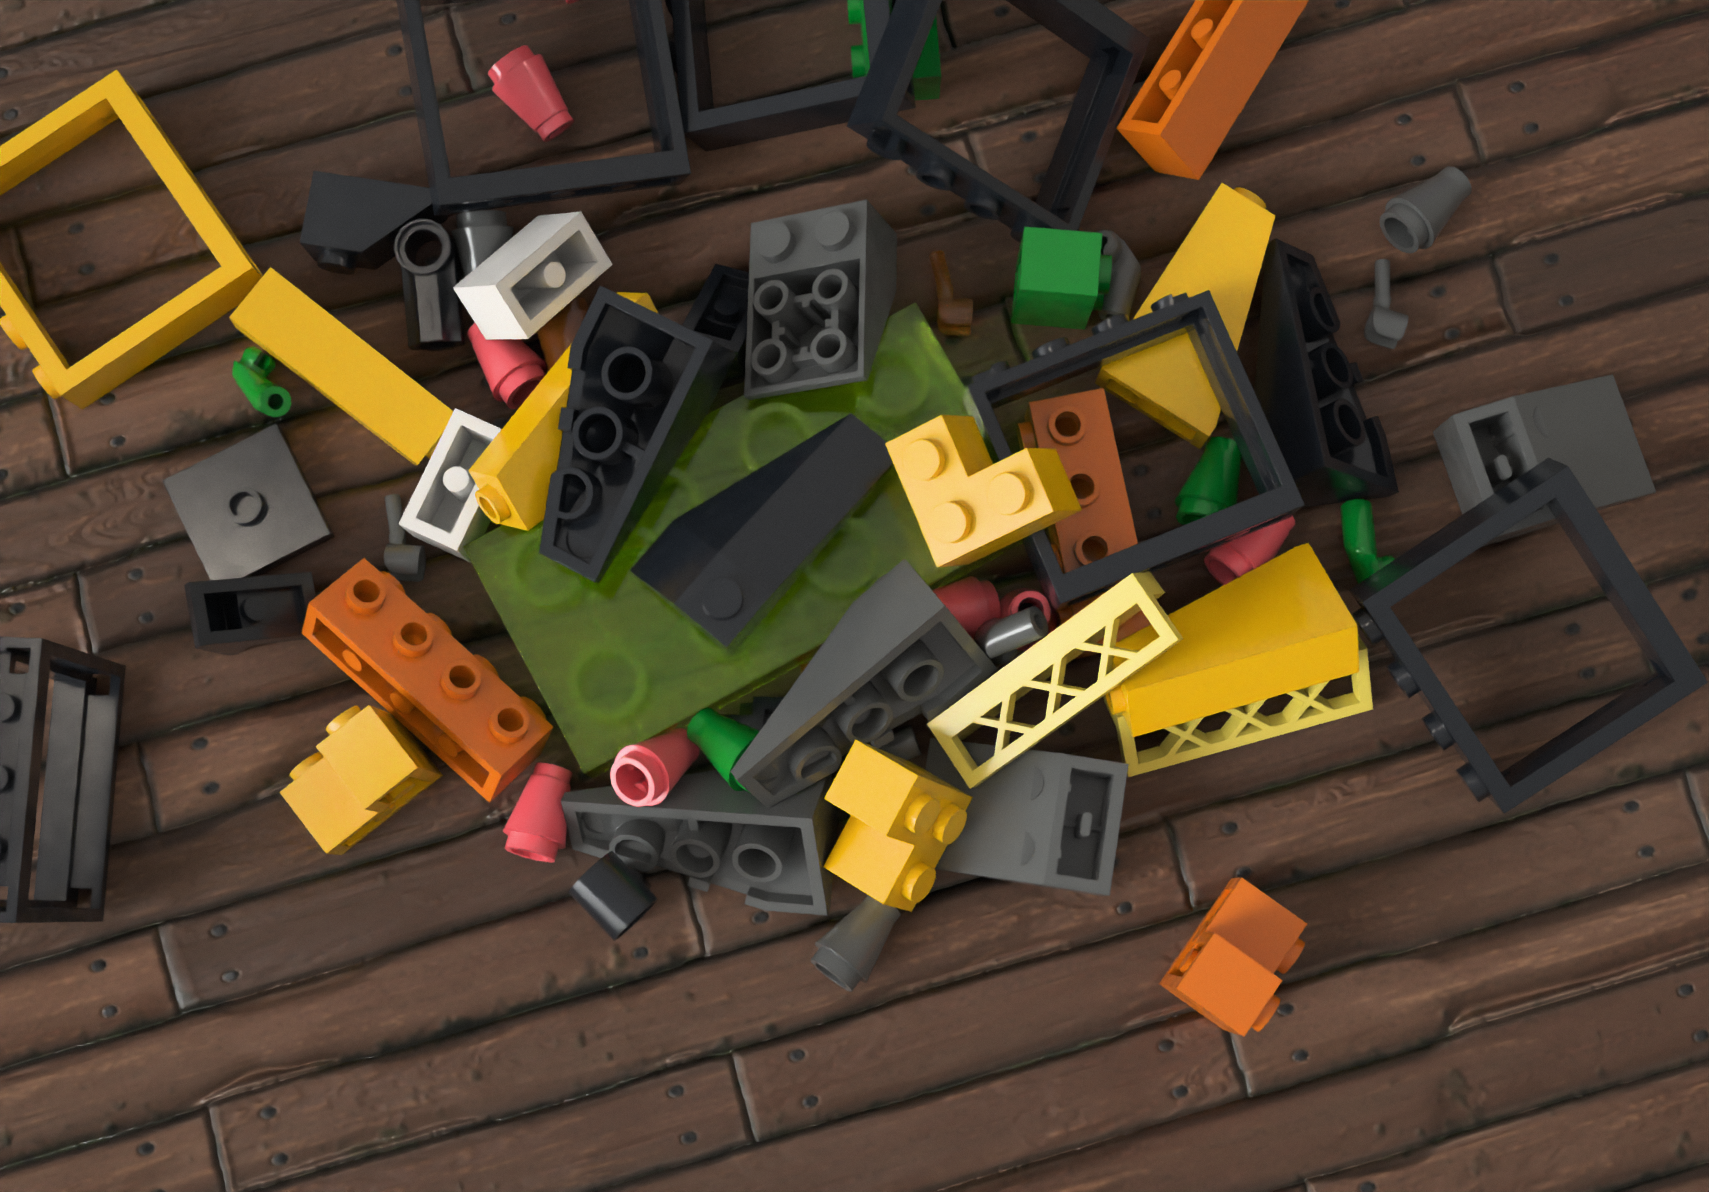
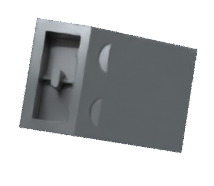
[744,200,897,400]
[1433,374,1656,548]
[925,738,1129,896]

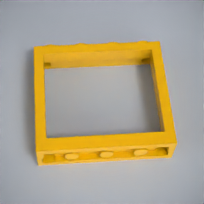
[0,70,263,410]

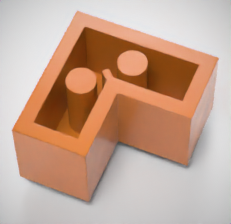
[1159,877,1307,1037]

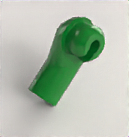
[232,346,292,417]
[1340,499,1395,584]

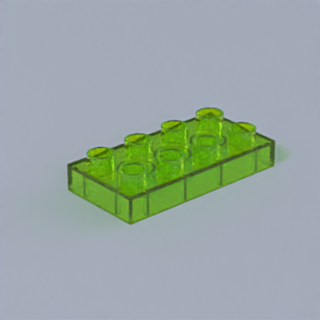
[463,302,1023,778]

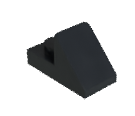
[682,264,749,373]
[184,572,316,656]

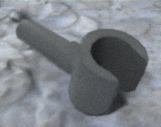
[1364,259,1409,349]
[384,494,426,582]

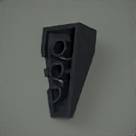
[1254,238,1399,508]
[539,286,736,583]
[630,413,894,657]

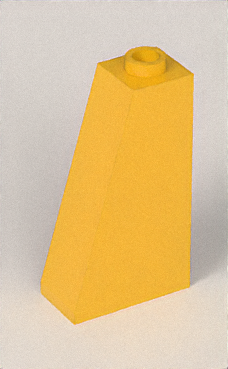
[1095,183,1276,449]
[229,267,453,466]
[468,292,659,531]
[1104,543,1359,737]

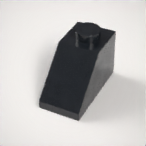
[300,171,448,275]

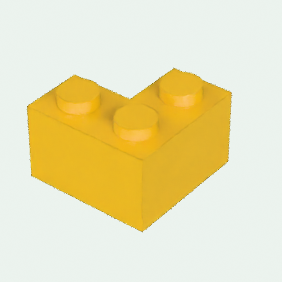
[885,415,1082,567]
[279,705,443,855]
[823,739,973,912]

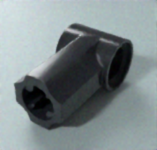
[394,219,465,351]
[569,851,658,941]

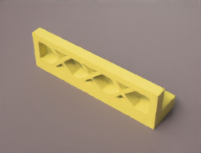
[927,571,1183,789]
[1103,635,1373,777]

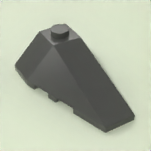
[730,559,997,808]
[561,770,838,916]

